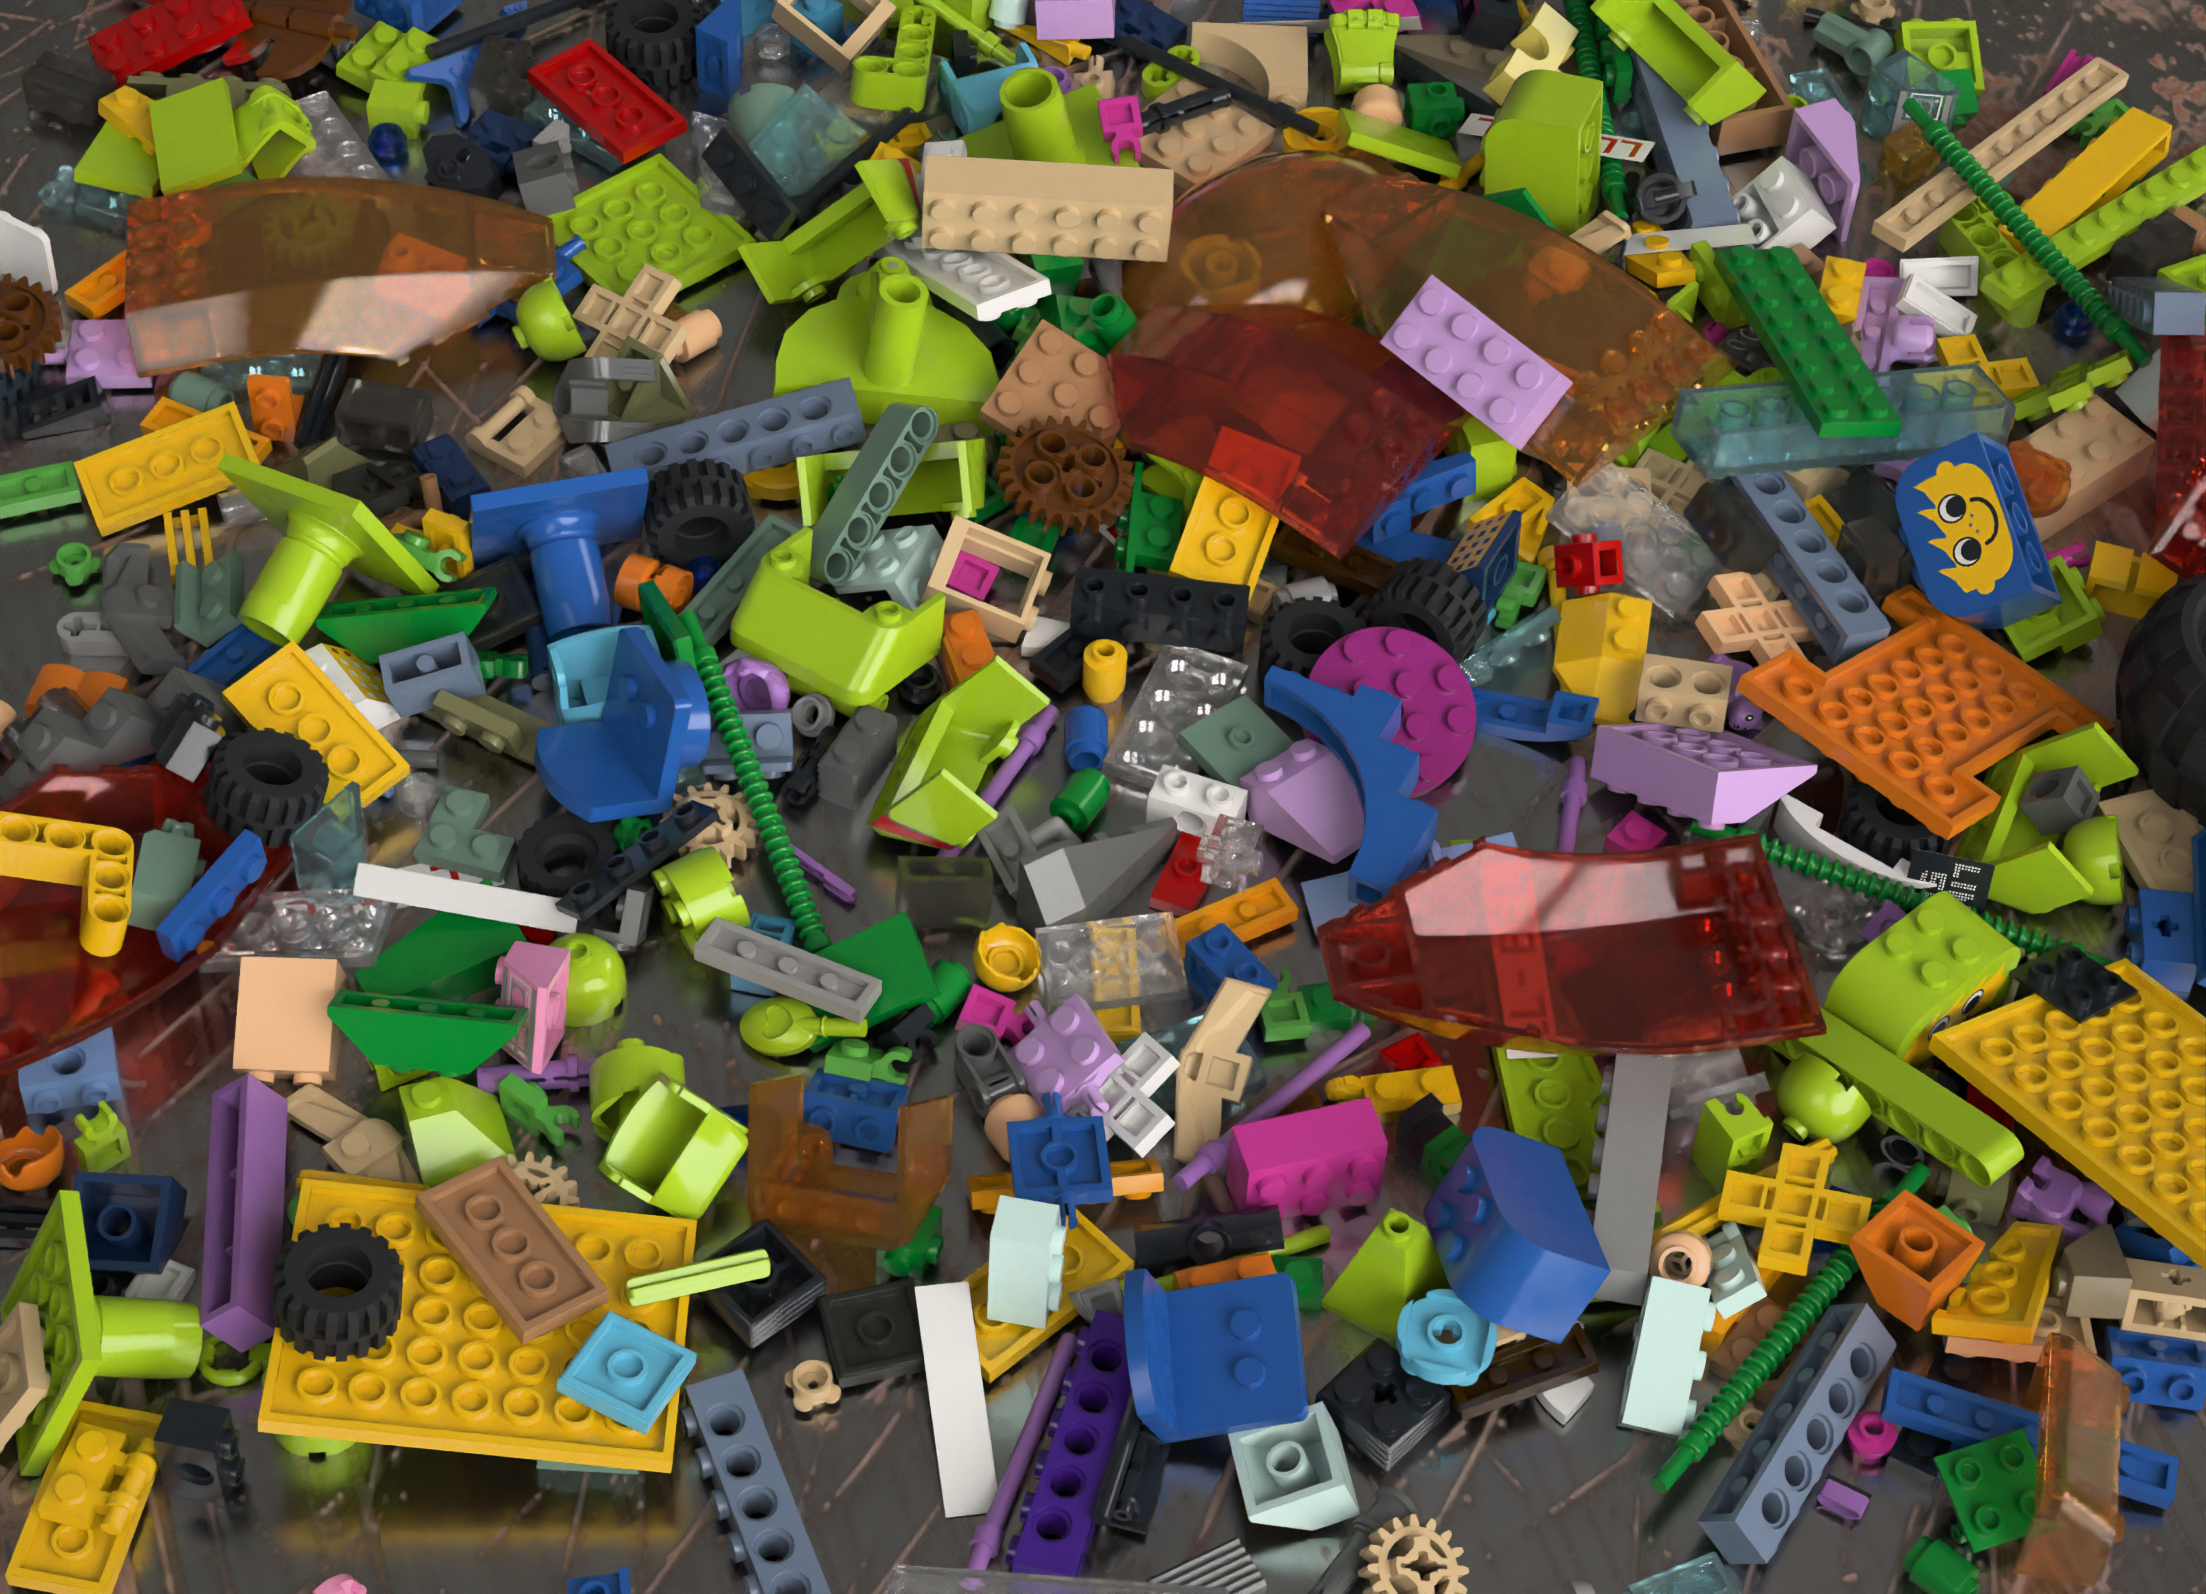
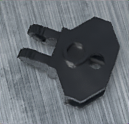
[413,133,505,229]

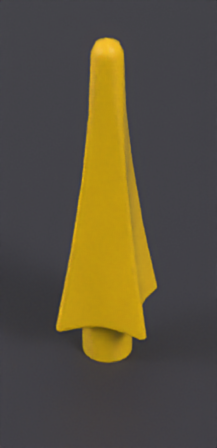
[999,24,1091,66]

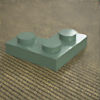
[414,785,517,883]

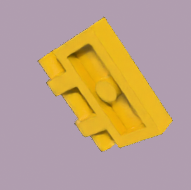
[37,1422,158,1535]

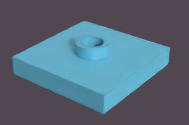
[556,1310,697,1435]

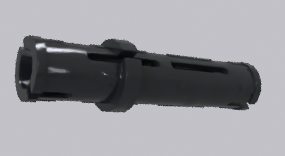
[1139,83,1232,138]

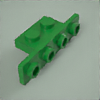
[1113,461,1182,573]

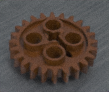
[0,273,64,379]
[995,415,1135,536]

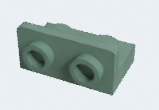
[174,550,245,648]

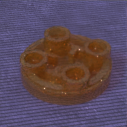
[2008,440,2072,518]

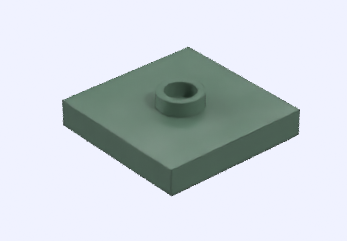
[1177,693,1294,788]

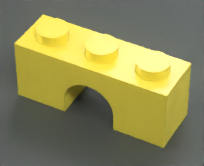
[1482,2,1579,106]

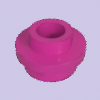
[1846,1410,1897,1459]

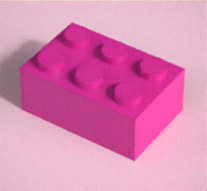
[1226,1097,1388,1220]

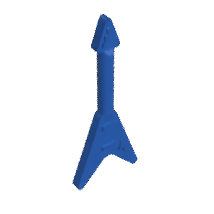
[404,0,528,128]

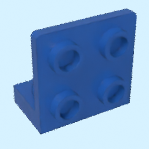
[354,0,463,34]

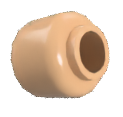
[1351,84,1403,126]
[984,1093,1044,1163]
[1648,1230,1713,1287]

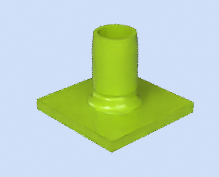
[953,68,1140,167]
[217,453,440,648]
[0,1190,203,1476]

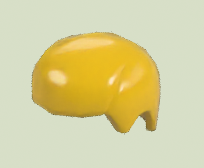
[972,922,1042,992]

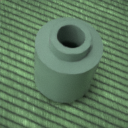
[168,370,234,412]

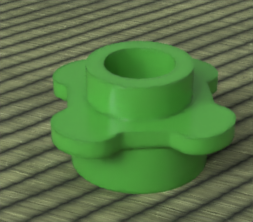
[49,542,102,586]

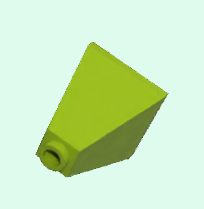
[1321,1207,1451,1348]

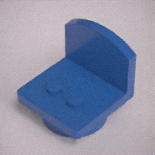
[534,627,711,823]
[1123,1268,1309,1444]

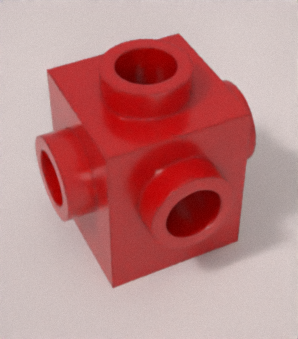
[1554,533,1624,595]

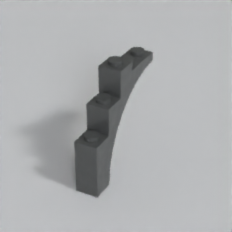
[0,666,248,816]

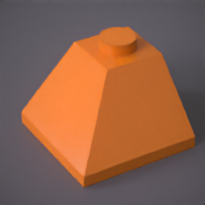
[1849,1189,1986,1332]

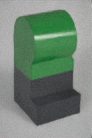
[1395,1093,1471,1182]

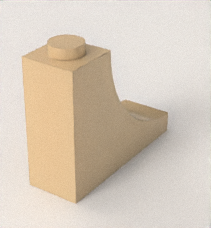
[1191,22,1308,113]

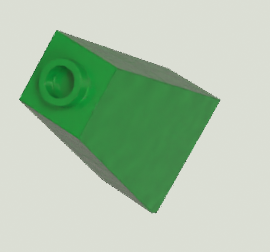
[354,878,528,1001]

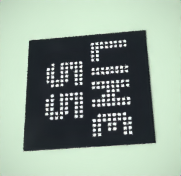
[1900,849,1995,915]

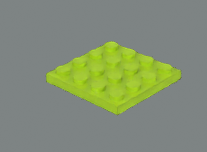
[530,153,756,297]

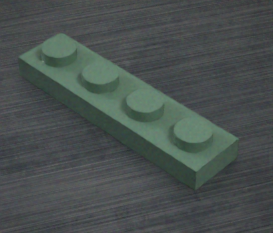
[678,513,800,647]

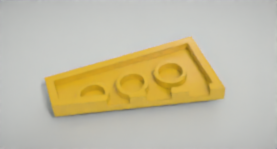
[1931,1221,2064,1345]

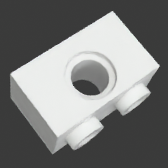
[1146,764,1248,857]

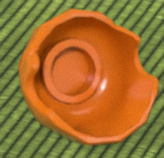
[0,1125,65,1192]

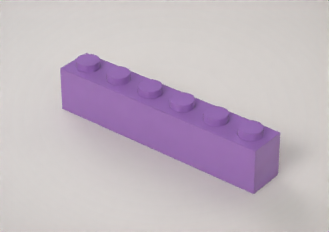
[200,1073,288,1353]

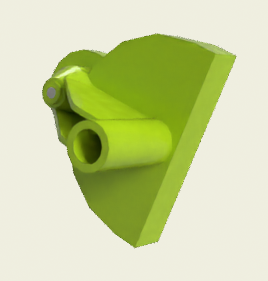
[771,256,1000,436]

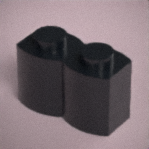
[150,692,226,783]

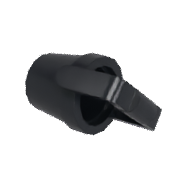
[1628,172,1697,225]

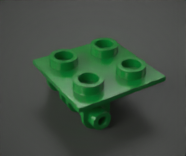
[1933,1428,2063,1554]

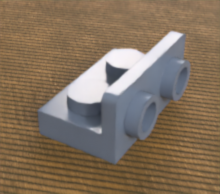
[702,709,795,780]

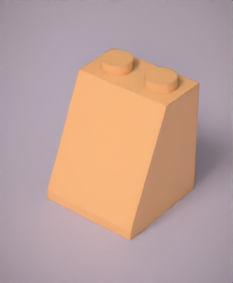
[232,956,350,1087]

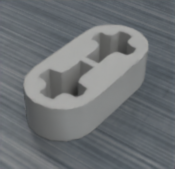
[56,612,128,657]

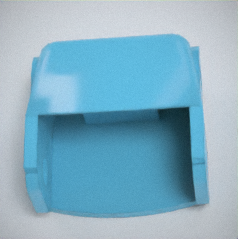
[937,42,1038,136]
[547,625,660,725]

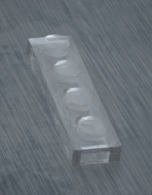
[688,111,742,217]

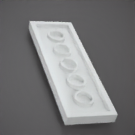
[872,235,1052,321]

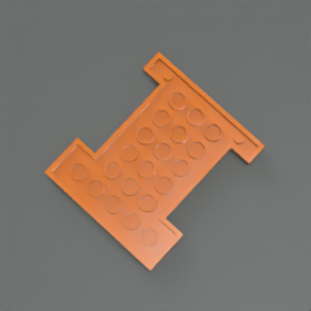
[1736,584,2116,840]

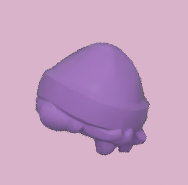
[708,657,790,711]

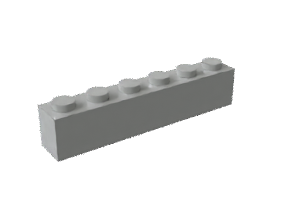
[1585,1051,1674,1306]

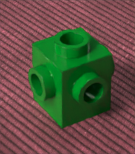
[1403,82,1465,138]

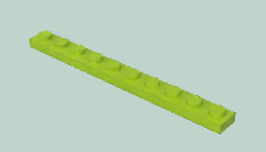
[1979,144,2206,312]

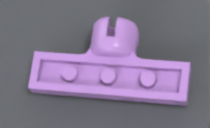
[1854,276,1937,394]

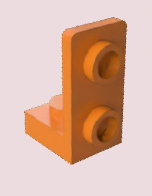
[247,374,306,442]

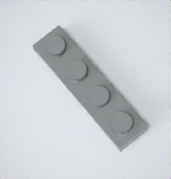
[694,917,882,1024]

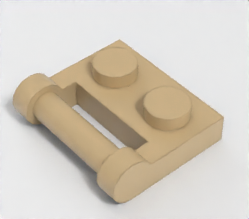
[465,385,567,479]

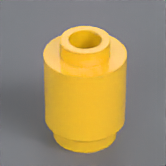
[1082,639,1127,703]

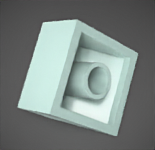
[1228,1401,1361,1531]

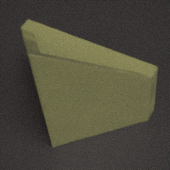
[606,336,697,424]
[271,437,377,492]

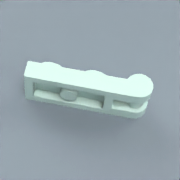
[1702,1221,1767,1320]

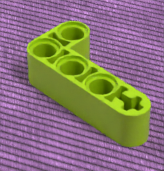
[850,5,936,112]
[1937,189,2046,328]

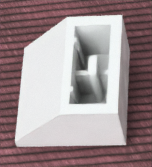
[1731,156,1837,250]

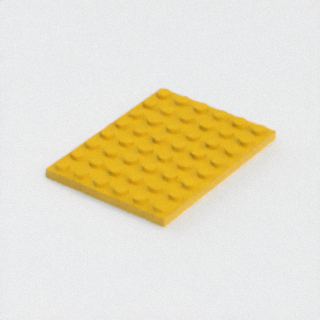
[1928,958,2206,1270]
[258,1178,697,1473]

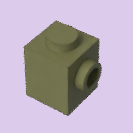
[1935,1166,2011,1227]

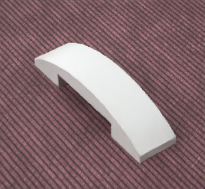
[1773,794,1937,908]

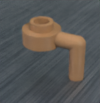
[376,473,444,532]

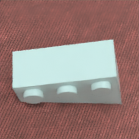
[1617,1276,1717,1439]

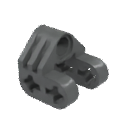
[552,357,657,445]

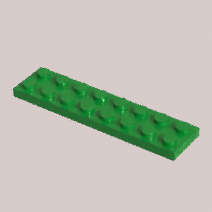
[1713,246,1902,438]

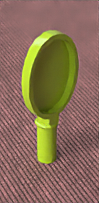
[740,997,868,1057]

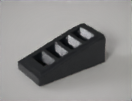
[16,375,112,439]

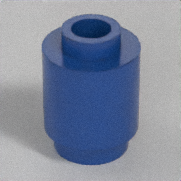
[1064,705,1108,771]

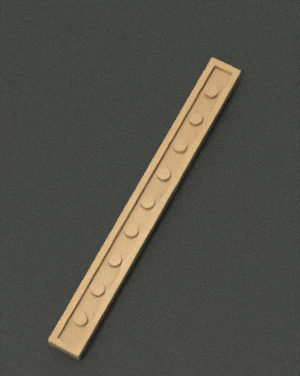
[1871,56,2129,253]

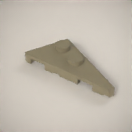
[1394,35,1515,85]

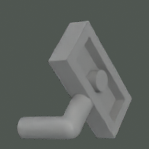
[976,804,1081,901]

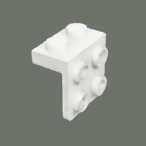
[0,210,58,295]

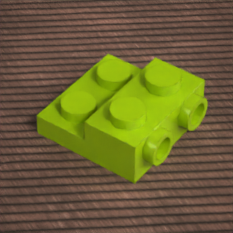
[1894,18,1985,98]
[336,20,446,93]
[2001,555,2106,663]

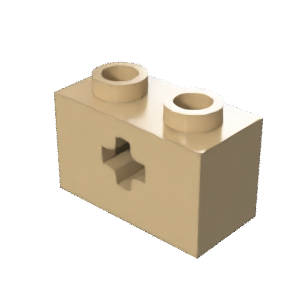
[2119,1257,2206,1342]

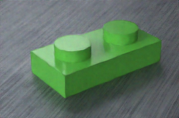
[0,460,82,519]

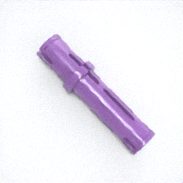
[477,1054,599,1094]

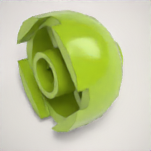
[512,277,587,361]
[2059,815,2125,905]
[548,933,627,1027]
[1776,1052,1872,1144]

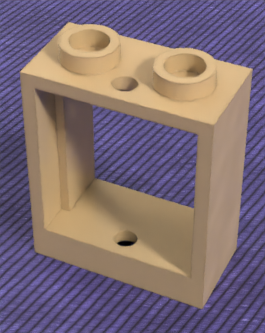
[771,0,897,76]
[919,515,1053,644]

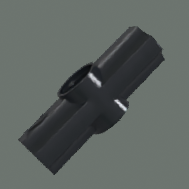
[1134,1204,1285,1270]

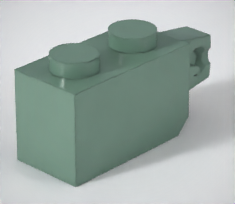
[128,818,206,931]

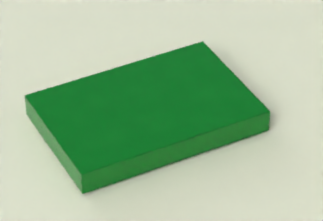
[637,580,697,671]
[790,911,941,1053]

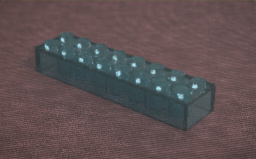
[1670,363,2017,479]

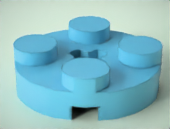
[1395,1289,1497,1386]

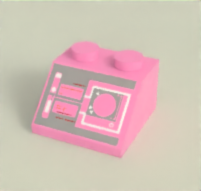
[495,941,571,1074]

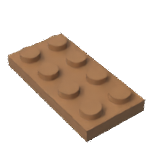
[415,1156,609,1345]

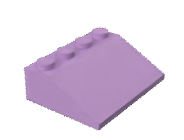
[1590,722,1818,830]

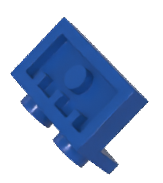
[1183,923,1278,1032]
[800,1068,910,1153]
[2103,1325,2206,1411]

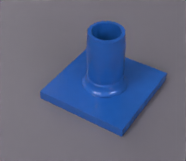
[469,466,649,643]

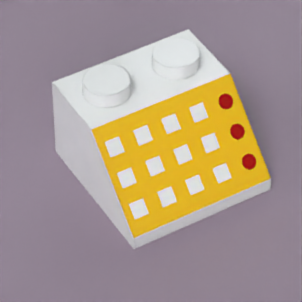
[304,643,401,730]

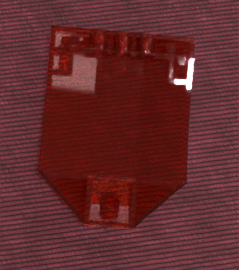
[1106,302,1473,560]

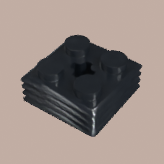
[698,1218,826,1348]
[1315,1337,1452,1471]

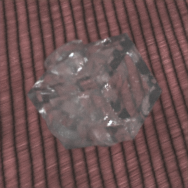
[1196,814,1265,893]

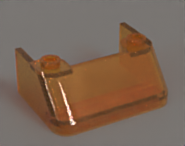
[747,1073,953,1251]
[2013,1332,2130,1587]

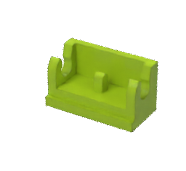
[1690,1093,1774,1194]

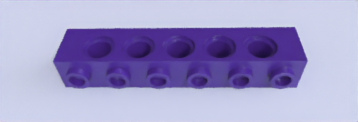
[1005,1309,1131,1594]

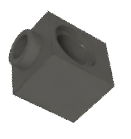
[2019,766,2101,836]

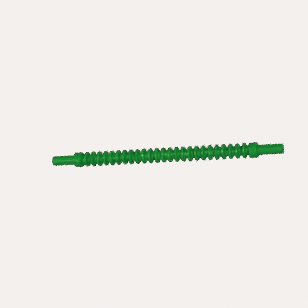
[1565,0,1628,218]
[1902,98,2153,368]
[678,611,833,954]
[1689,818,2116,967]
[1650,1162,1930,1494]

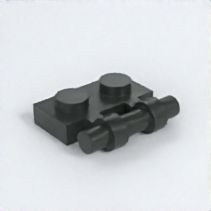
[332,459,424,517]

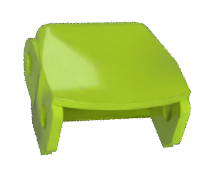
[597,1071,750,1220]

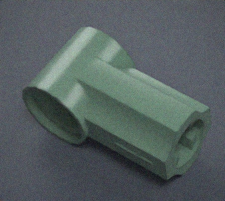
[1812,11,1894,76]

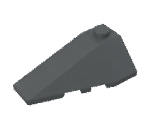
[1017,817,1177,954]

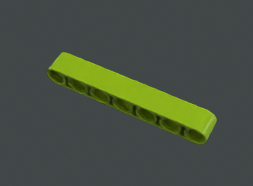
[1751,988,2024,1188]

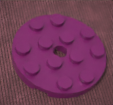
[1302,627,1476,799]

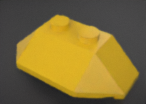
[1552,590,1653,725]

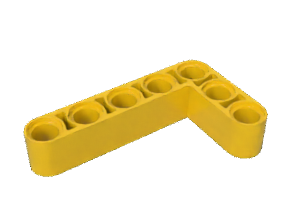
[0,811,134,957]

